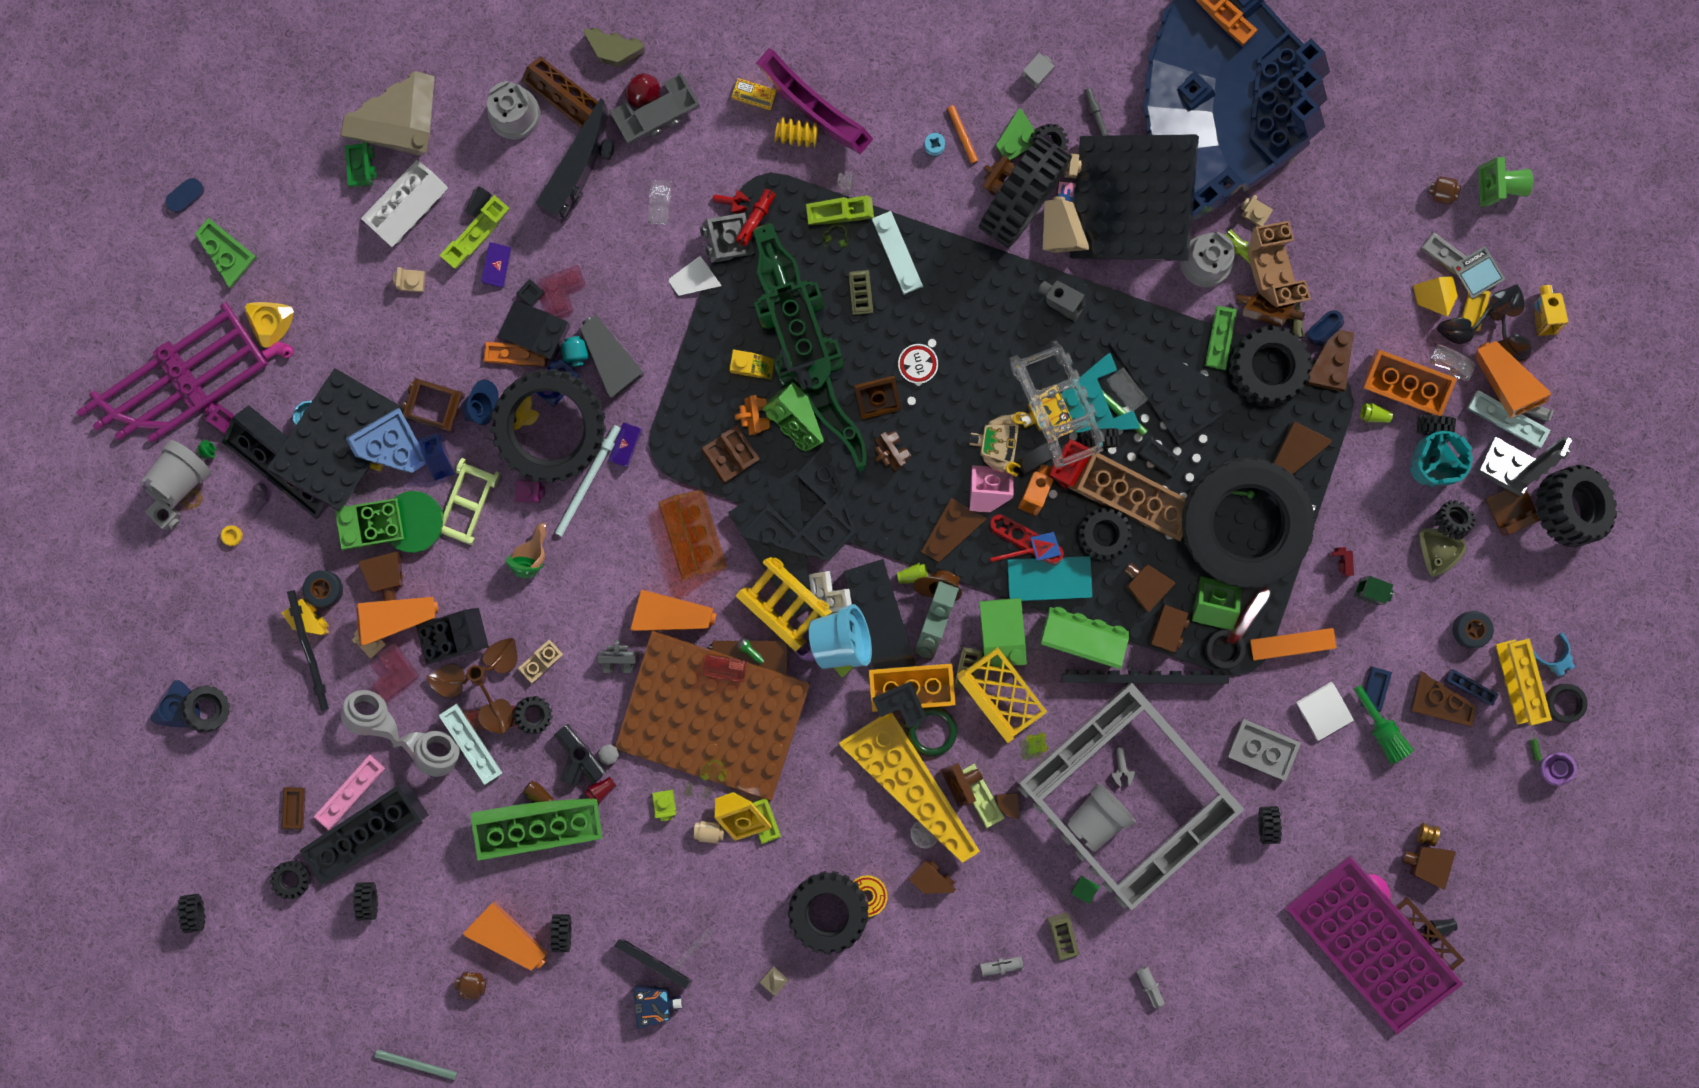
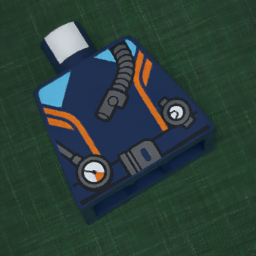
[633,985,682,1029]

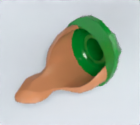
[505,523,547,579]

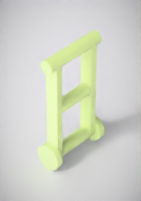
[441,458,501,545]

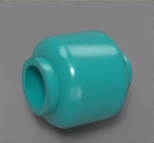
[560,336,589,368]

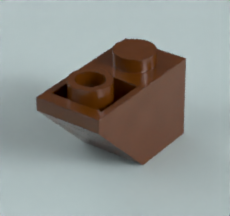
[908,860,956,894]

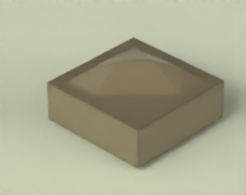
[759,966,789,996]

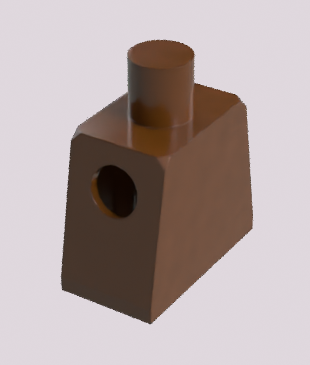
[359,551,403,601]
[1123,562,1175,613]
[1401,846,1456,890]

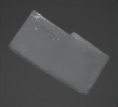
[648,180,672,225]
[1430,344,1476,381]

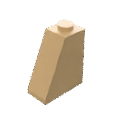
[1043,196,1089,253]

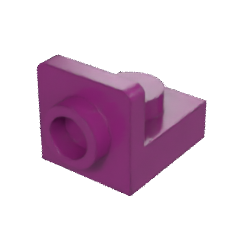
[204,401,234,434]
[515,481,545,503]

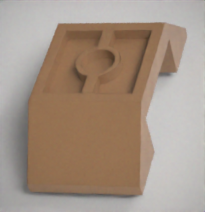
[1248,221,1311,307]

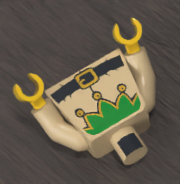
[969,412,1027,476]

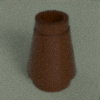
[522,780,554,803]

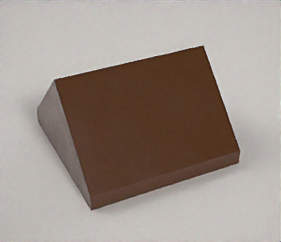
[854,376,902,420]

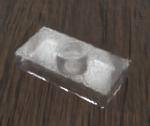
[1106,367,1148,411]

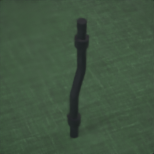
[287,590,329,711]

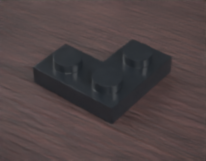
[872,681,927,728]

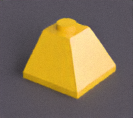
[715,792,771,841]

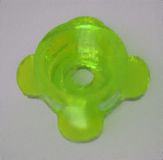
[1026,732,1048,755]

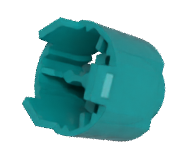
[1409,431,1473,487]

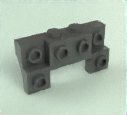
[609,72,700,146]

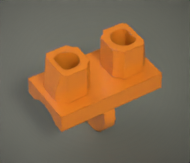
[735,395,770,435]

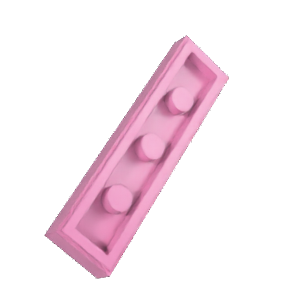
[314,755,386,831]

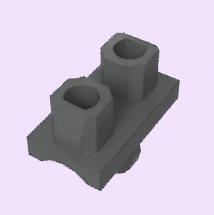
[598,639,637,673]

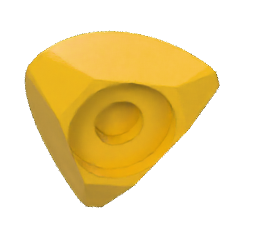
[245,302,294,348]

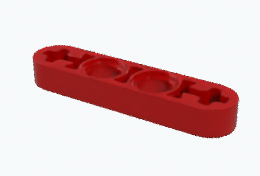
[990,514,1064,565]

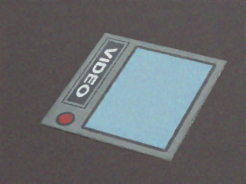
[1452,246,1505,299]

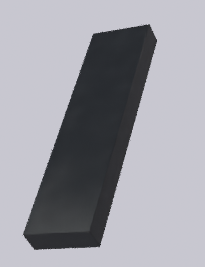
[614,939,693,989]

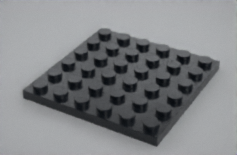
[1069,134,1199,261]

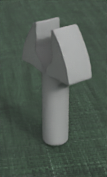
[1111,747,1135,787]

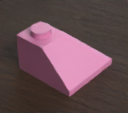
[969,465,1013,512]

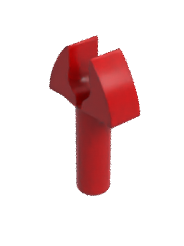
[712,190,750,214]

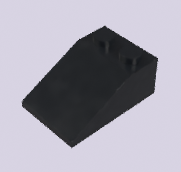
[497,300,571,363]

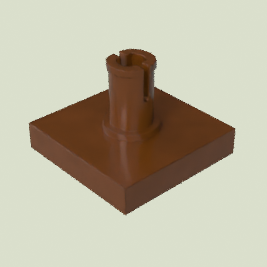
[940,763,983,807]

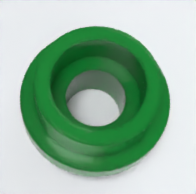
[197,440,216,460]

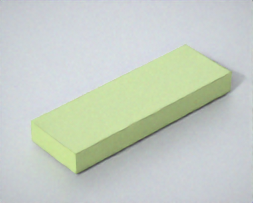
[962,764,1004,828]

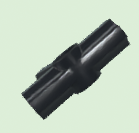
[554,723,607,786]

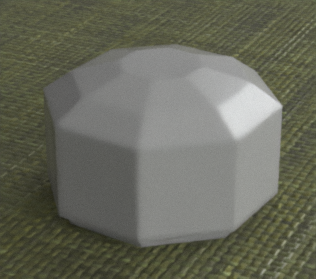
[598,744,619,765]

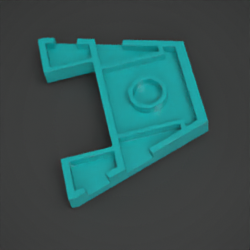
[1061,353,1140,433]

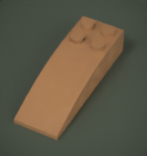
[1068,451,1186,541]

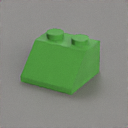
[1192,576,1241,631]

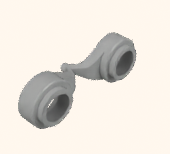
[341,690,459,777]

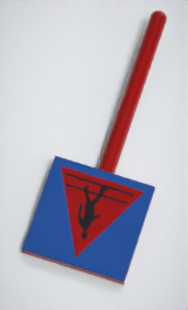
[990,532,1061,562]

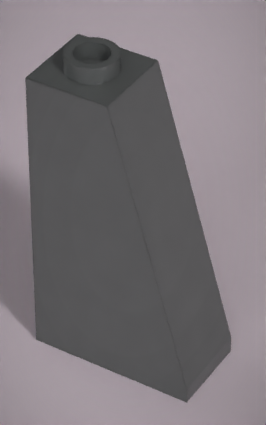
[580,315,644,400]

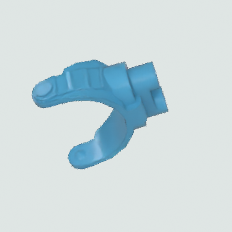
[1533,633,1575,677]

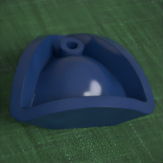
[150,680,200,727]

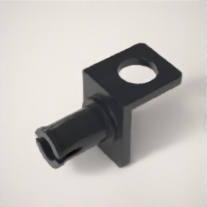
[780,348,815,390]

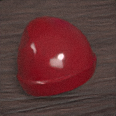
[625,73,661,108]

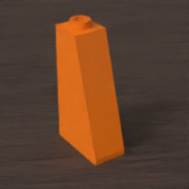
[1475,341,1551,419]
[630,589,717,631]
[356,597,438,646]
[463,901,548,971]

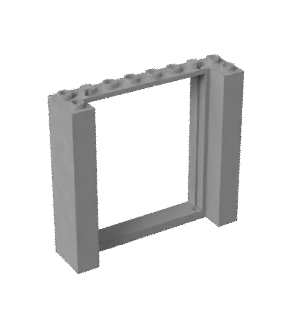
[1016,683,1244,911]

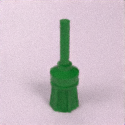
[1354,685,1414,764]

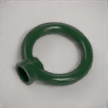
[903,707,957,757]

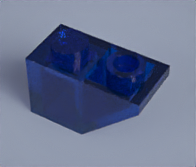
[418,433,455,481]

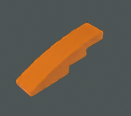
[1196,0,1258,47]
[1250,628,1337,660]

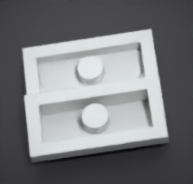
[1296,682,1354,741]

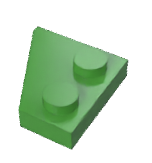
[996,108,1034,161]

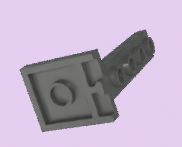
[1477,437,1572,497]

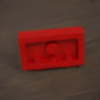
[1050,439,1093,489]

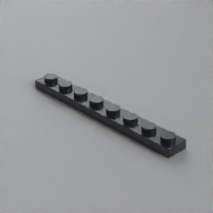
[1061,670,1229,684]

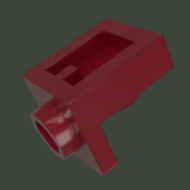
[1328,547,1354,577]

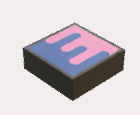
[1056,180,1076,204]

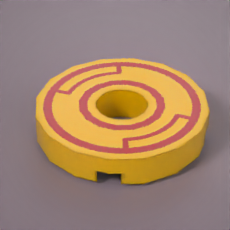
[853,875,888,917]

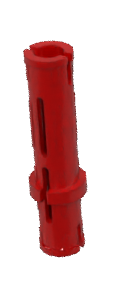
[735,189,776,246]

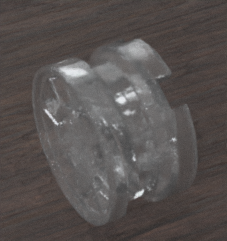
[910,820,938,848]

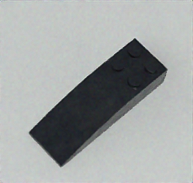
[536,98,608,224]
[844,559,916,670]
[299,780,429,885]

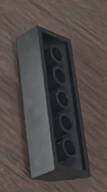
[222,405,328,520]

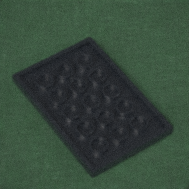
[267,368,403,512]

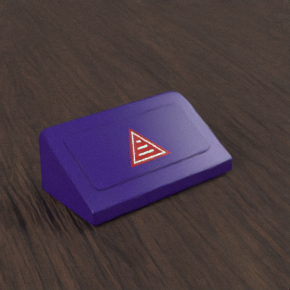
[481,242,511,288]
[609,422,643,468]

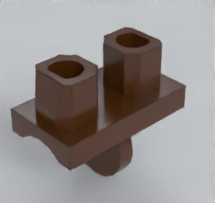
[982,155,1015,196]
[874,431,911,472]

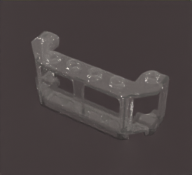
[1009,340,1105,469]

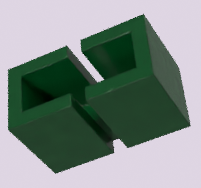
[1353,576,1394,606]

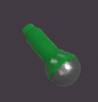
[736,639,764,664]

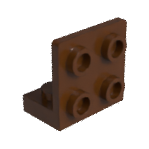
[1485,489,1541,536]

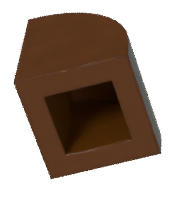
[996,793,1020,819]

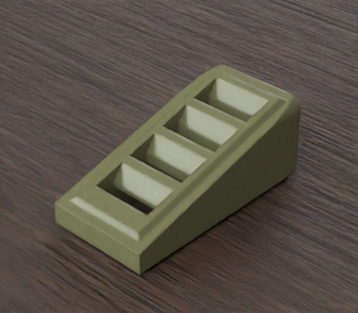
[848,270,873,315]
[954,647,983,690]
[1047,912,1079,961]

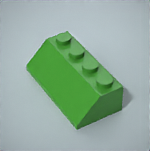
[1041,607,1129,669]

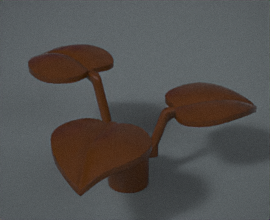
[427,638,518,734]

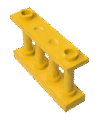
[735,557,832,651]
[1495,638,1552,725]

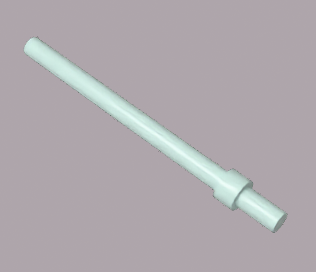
[555,425,621,537]

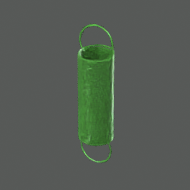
[1529,733,1542,767]

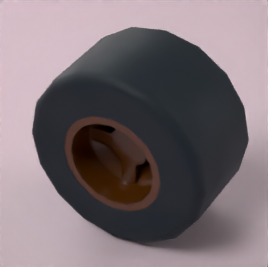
[303,570,343,608]
[1452,611,1494,648]

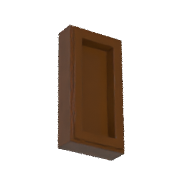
[282,787,306,830]

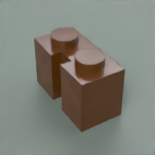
[1149,605,1190,653]

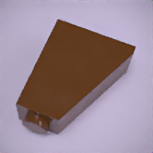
[1272,422,1332,474]

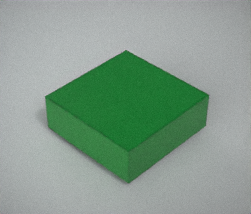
[1071,875,1100,904]

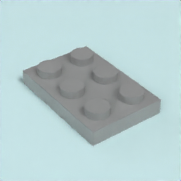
[1227,719,1301,781]

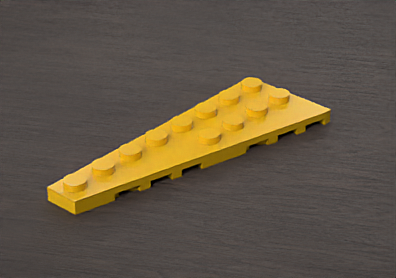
[839,713,980,863]

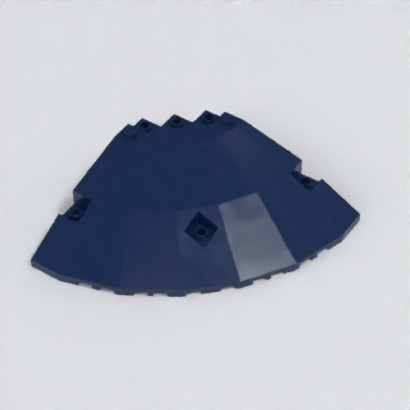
[1143,0,1330,222]

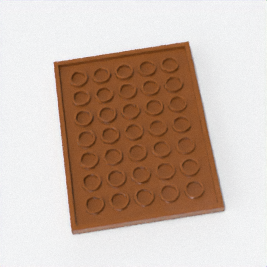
[615,631,810,801]

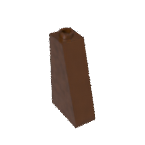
[709,640,788,675]

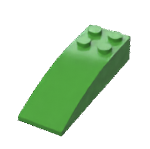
[470,799,603,861]

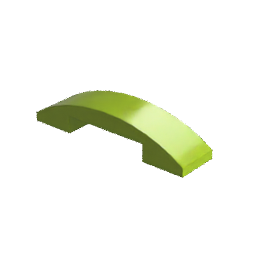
[439,195,510,269]

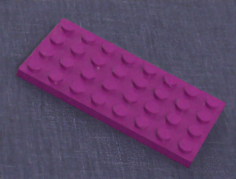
[1286,855,1463,1035]

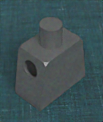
[1038,281,1086,322]

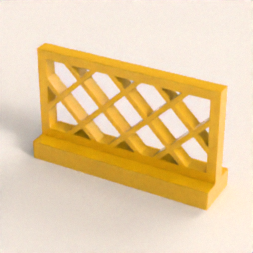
[957,647,1047,743]

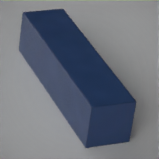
[1444,669,1499,706]

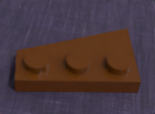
[1410,671,1477,727]

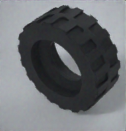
[180,685,230,733]

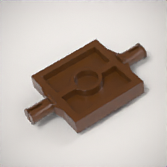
[1236,291,1305,327]

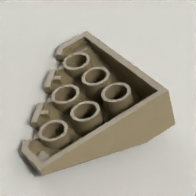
[340,71,435,156]

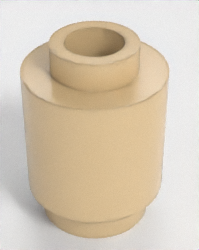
[694,821,725,844]

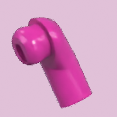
[262,342,294,360]

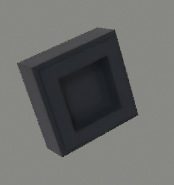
[516,279,545,307]

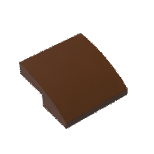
[701,425,760,484]

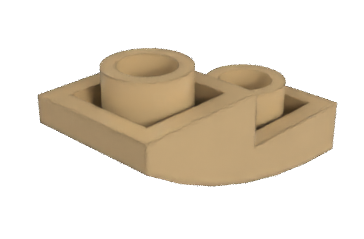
[518,639,563,684]

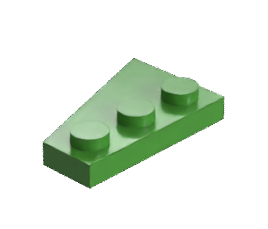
[195,218,257,289]

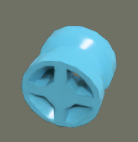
[924,133,945,156]

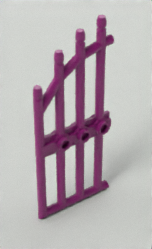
[76,302,269,443]

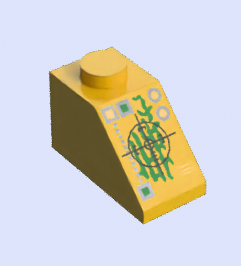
[730,350,775,380]

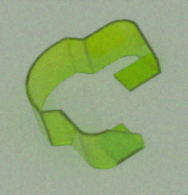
[823,224,848,247]
[700,760,727,782]

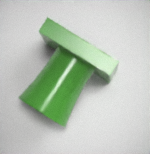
[1478,157,1533,207]

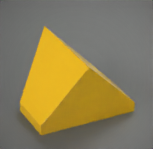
[1413,276,1458,317]

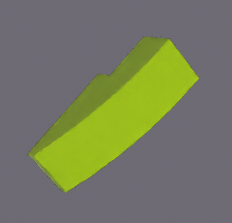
[806,195,874,225]

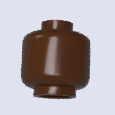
[1429,176,1461,205]

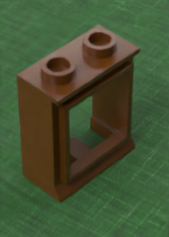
[401,378,465,433]

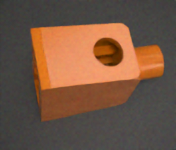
[1018,465,1053,516]

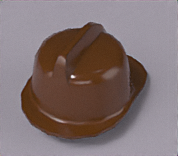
[913,570,962,601]

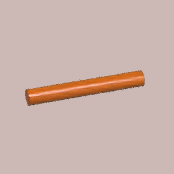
[947,105,979,164]

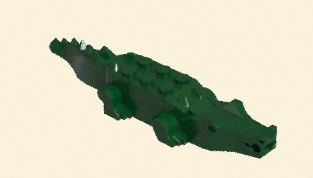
[753,223,867,472]

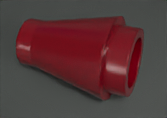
[585,777,616,804]

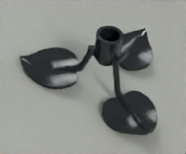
[1437,284,1532,361]

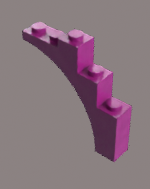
[756,48,873,155]

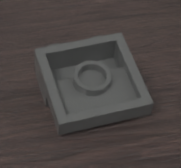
[700,213,754,263]

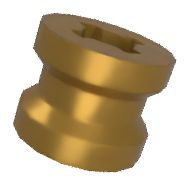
[1417,822,1440,847]

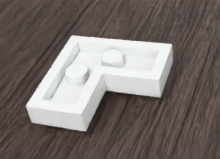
[809,571,851,613]

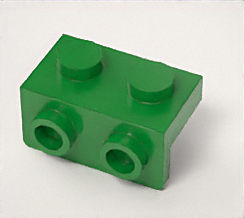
[344,142,377,187]

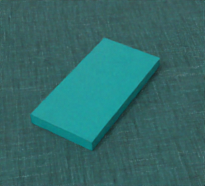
[1007,556,1092,601]

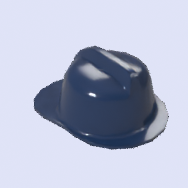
[462,379,499,425]

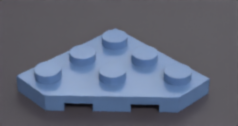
[346,408,429,473]

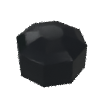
[600,139,614,160]

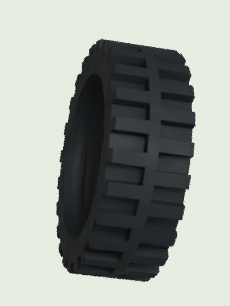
[978,135,1072,248]
[491,369,606,483]

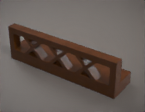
[521,57,598,128]
[1393,897,1465,970]

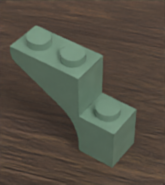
[914,581,959,659]

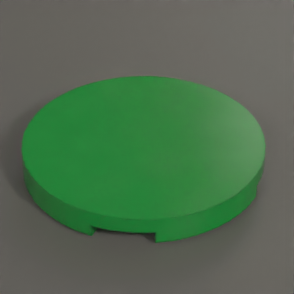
[390,491,444,553]

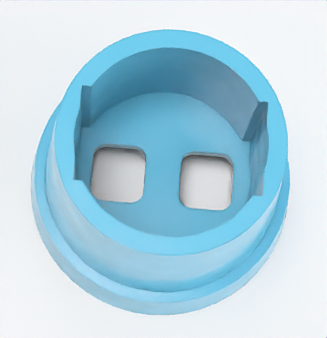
[809,604,872,669]

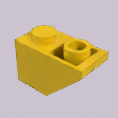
[281,599,329,635]

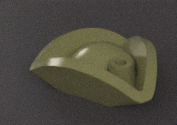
[1419,528,1467,577]

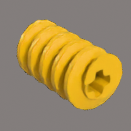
[775,117,818,149]

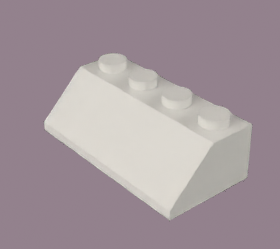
[361,160,448,247]

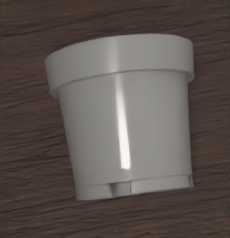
[487,81,541,140]
[1180,232,1235,287]
[140,440,211,509]
[1067,782,1136,852]

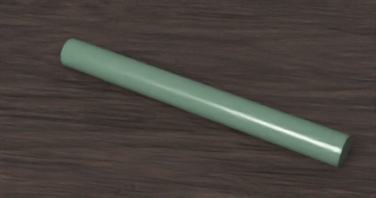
[375,1049,458,1080]

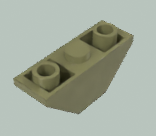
[584,28,645,67]

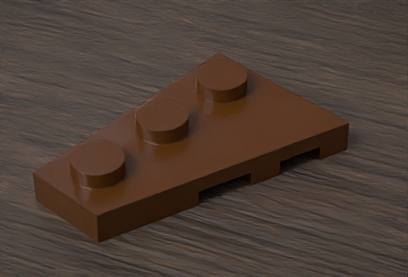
[1306,329,1354,392]
[921,498,987,562]

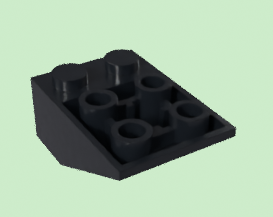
[416,608,489,665]

